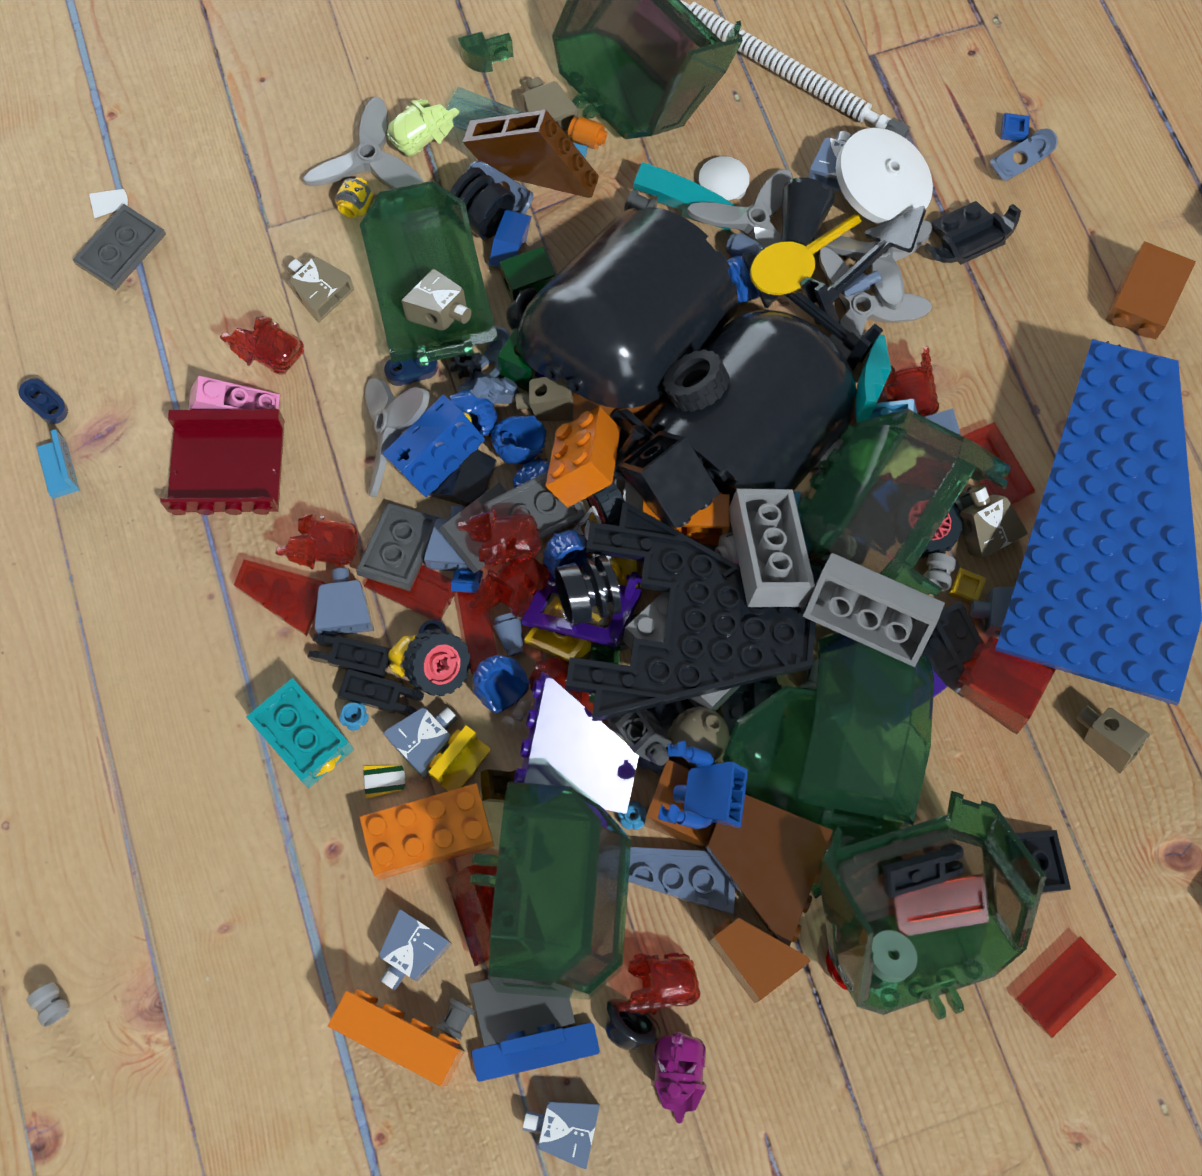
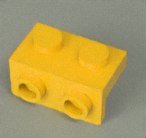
[429,725,491,791]

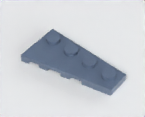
[613,846,735,915]

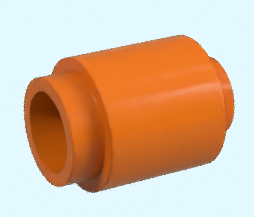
[568,116,607,150]

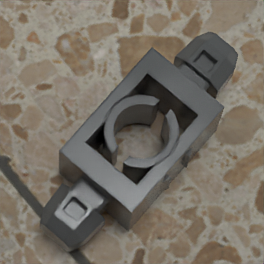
[615,709,672,766]

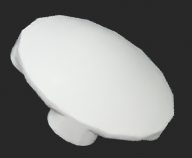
[699,156,750,201]

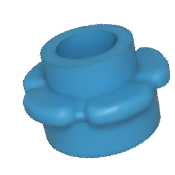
[340,703,369,731]
[618,801,647,830]

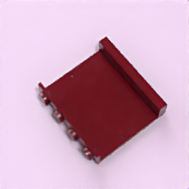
[160,409,285,515]

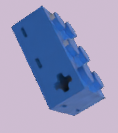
[382,394,485,497]

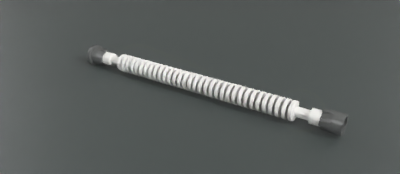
[660,0,911,139]

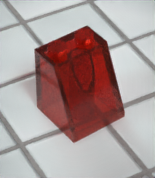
[958,635,1056,734]

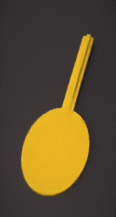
[750,214,862,295]

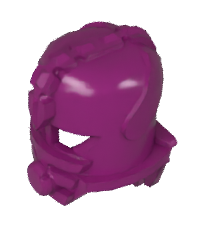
[651,1032,706,1124]

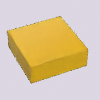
[949,568,987,604]

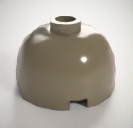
[668,706,729,768]

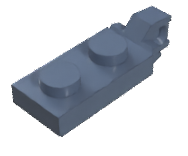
[470,377,520,404]

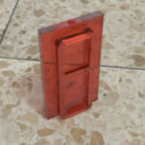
[959,422,1035,505]
[364,565,457,621]
[894,874,989,936]
[1015,936,1117,1038]

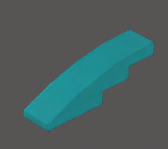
[633,162,736,231]
[855,335,891,423]

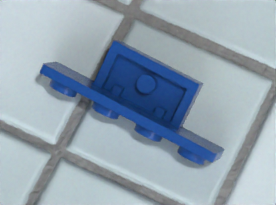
[472,1022,600,1082]

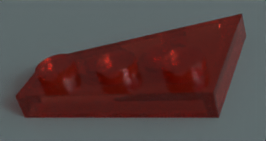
[234,559,325,637]

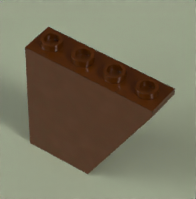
[463,109,599,198]
[704,795,834,946]

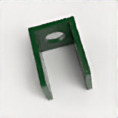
[500,247,555,301]
[498,328,532,392]

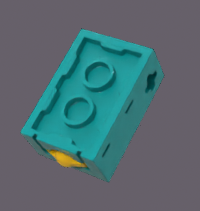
[246,678,354,788]

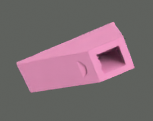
[188,376,280,410]

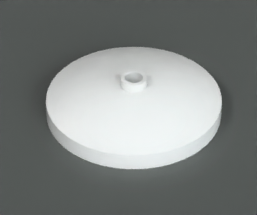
[836,128,933,224]

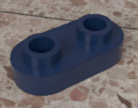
[384,350,438,386]
[19,378,68,424]

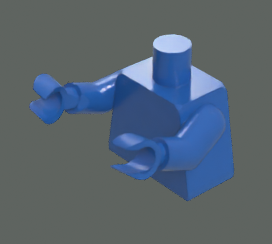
[658,741,748,829]

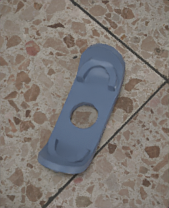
[990,128,1058,181]
[466,161,533,214]
[458,327,510,391]

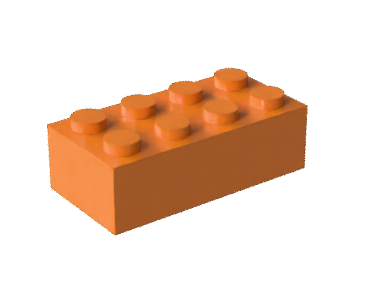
[360,783,495,880]
[328,988,465,1087]

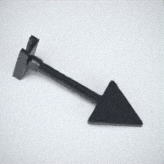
[800,206,926,324]
[742,252,883,372]

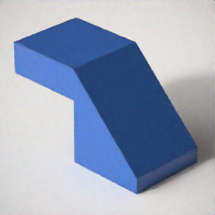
[489,210,532,267]

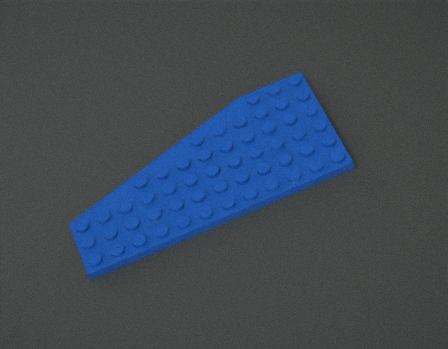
[995,339,1202,706]

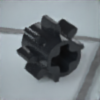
[449,345,482,379]

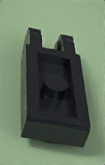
[308,634,391,678]
[338,669,424,716]
[883,844,964,898]

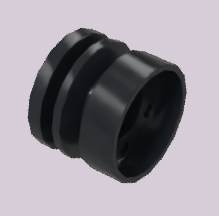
[445,167,515,239]
[554,554,622,626]

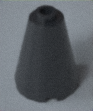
[782,178,835,247]

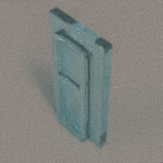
[446,87,524,131]

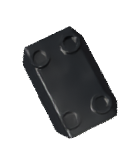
[611,408,655,484]

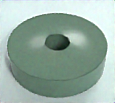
[866,930,917,983]

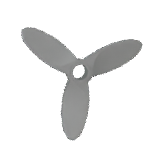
[303,97,425,197]
[686,169,792,247]
[813,220,932,310]
[819,247,932,359]
[365,378,430,498]

